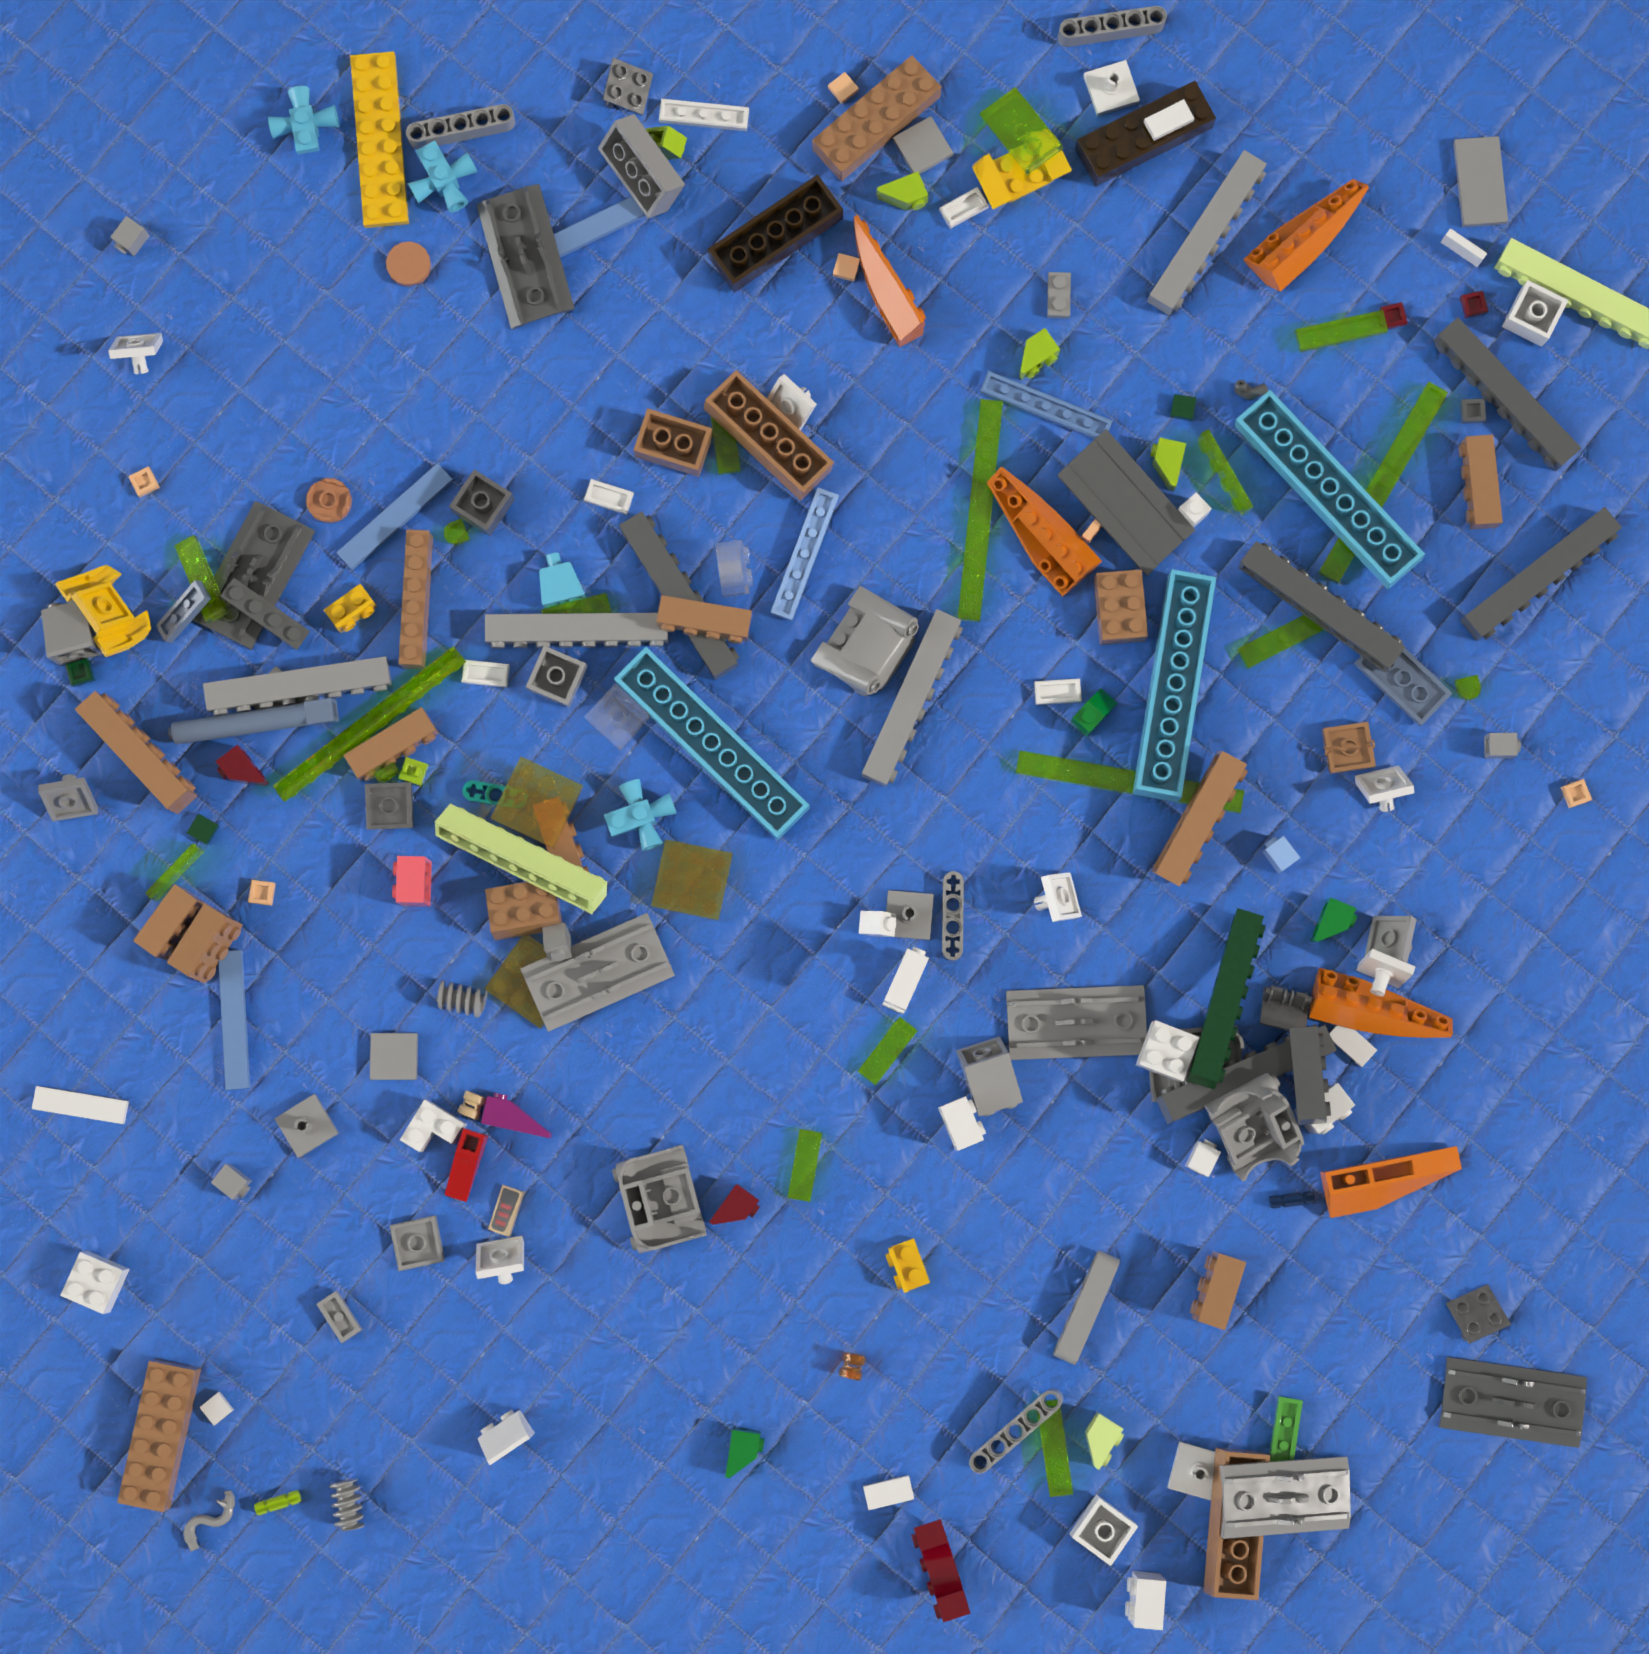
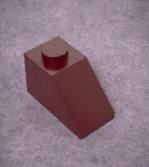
[216,745,269,786]
[709,1184,760,1225]

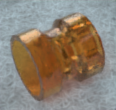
[839,1352,866,1381]

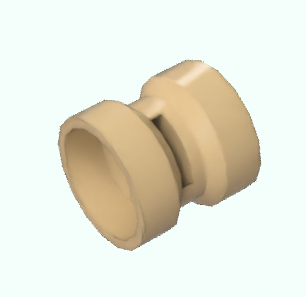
[457,1090,487,1120]

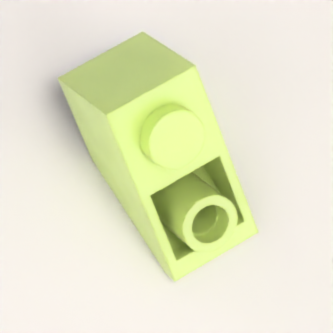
[1085,1412,1124,1470]

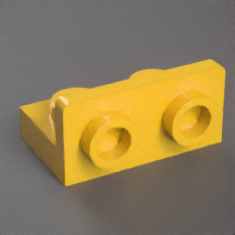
[324,584,377,633]
[885,1238,930,1293]

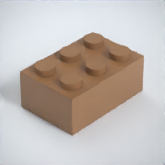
[633,408,713,477]
[1094,570,1148,645]
[485,882,562,941]
[133,884,207,960]
[167,903,243,983]
[1190,1251,1246,1330]

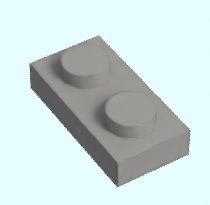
[1047,272,1071,319]
[316,1290,363,1343]

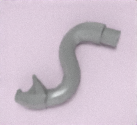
[183,1490,235,1552]

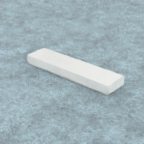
[659,99,749,131]
[32,1086,129,1124]

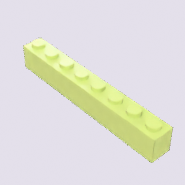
[1494,238,1649,349]
[435,804,607,914]

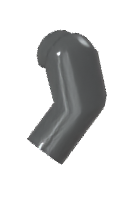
[1234,380,1268,400]

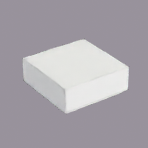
[200,1392,234,1426]

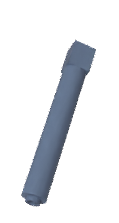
[168,698,339,745]

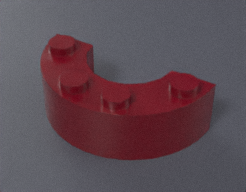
[911,1519,971,1623]

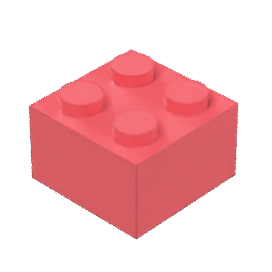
[392,856,432,907]

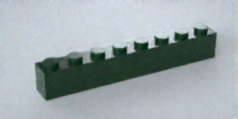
[1187,908,1266,1089]

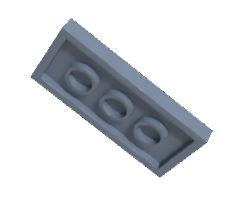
[1354,631,1452,727]

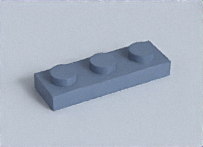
[156,580,211,643]

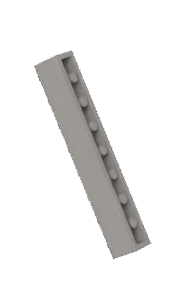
[1147,150,1267,316]
[861,609,963,787]
[485,613,669,649]
[203,656,392,716]

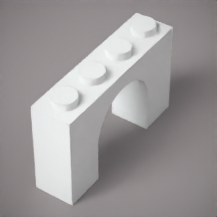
[882,947,929,1014]

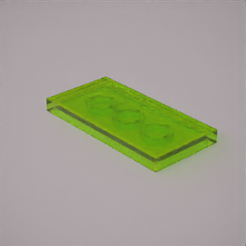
[979,87,1064,175]

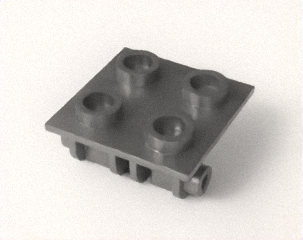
[602,58,653,115]
[1260,985,1312,1031]
[1446,1284,1511,1344]

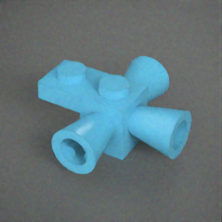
[268,86,339,155]
[408,141,477,213]
[604,779,677,851]

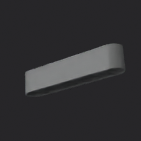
[1058,6,1167,47]
[406,104,515,150]
[1053,1250,1120,1365]
[969,1388,1063,1473]

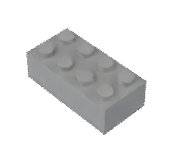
[598,114,685,218]

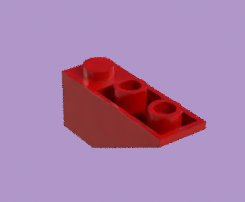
[445,1128,489,1202]

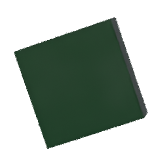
[1170,394,1196,421]
[65,658,95,687]
[187,813,219,845]

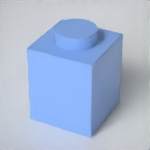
[1262,836,1300,874]

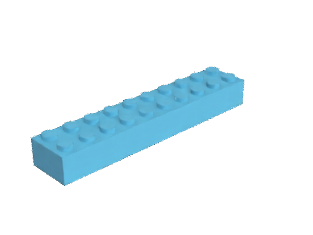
[1235,390,1425,589]
[1132,569,1216,802]
[614,647,810,841]

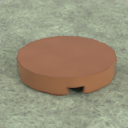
[386,241,431,287]
[306,478,352,523]

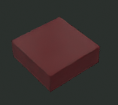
[1460,290,1489,319]
[1379,302,1408,330]

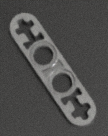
[942,871,964,961]

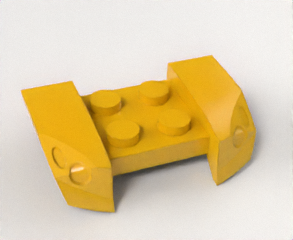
[972,131,1072,210]
[55,565,151,657]

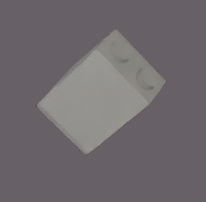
[41,600,103,666]
[956,1036,1023,1116]

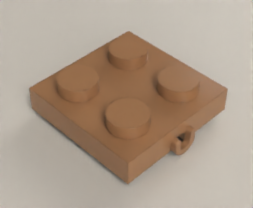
[1322,722,1376,774]

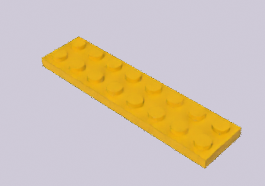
[350,51,409,228]

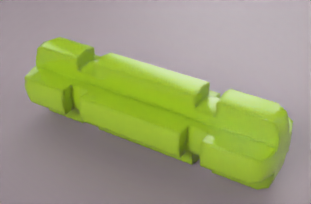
[254,1490,301,1516]

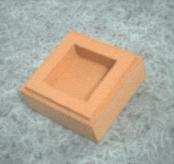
[828,72,859,104]
[833,253,860,282]
[128,466,160,497]
[1081,519,1102,544]
[1560,779,1592,808]
[248,880,276,906]

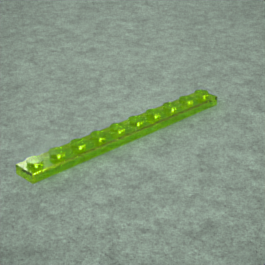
[1318,381,1448,584]
[957,399,1003,622]
[273,646,466,802]
[1015,750,1245,814]

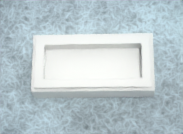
[1144,99,1194,141]
[939,187,989,229]
[1441,229,1487,267]
[584,479,634,515]
[461,660,510,688]
[1034,679,1082,705]
[1329,1025,1377,1067]
[863,1475,914,1510]

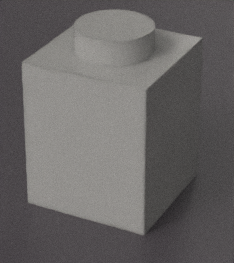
[111,216,150,257]
[1484,733,1521,759]
[542,923,572,963]
[211,1164,252,1200]

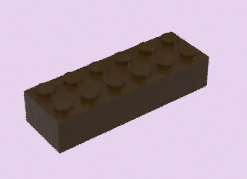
[1075,81,1216,187]
[708,174,843,293]

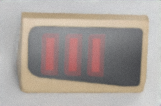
[488,1185,525,1237]

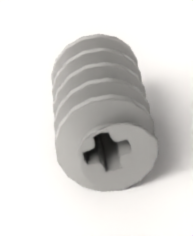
[437,980,488,1018]
[329,1478,365,1531]

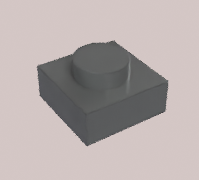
[1460,399,1486,424]

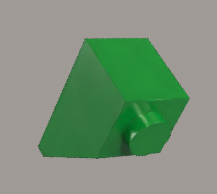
[1070,688,1118,736]
[1310,898,1357,943]
[725,1427,765,1478]

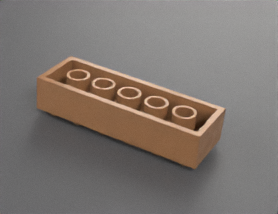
[812,55,942,182]
[703,370,834,501]
[75,691,198,814]
[1151,751,1248,887]
[117,1359,201,1512]
[1203,1448,1270,1600]

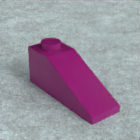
[481,1093,552,1138]

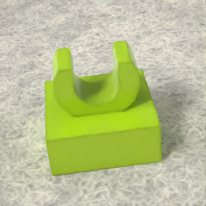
[399,757,429,786]

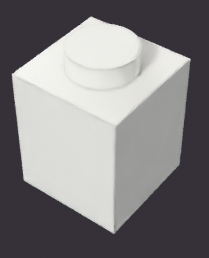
[1178,492,1212,528]
[859,911,896,937]
[1185,1139,1221,1177]

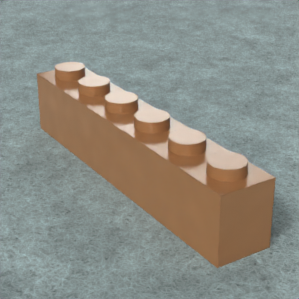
[398,530,433,670]

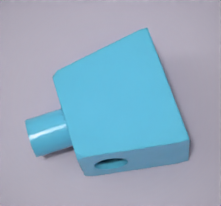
[539,553,586,610]

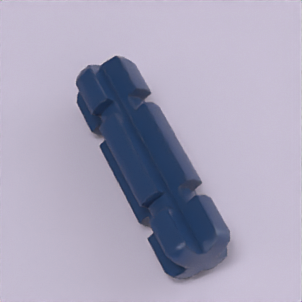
[1269,1191,1315,1209]

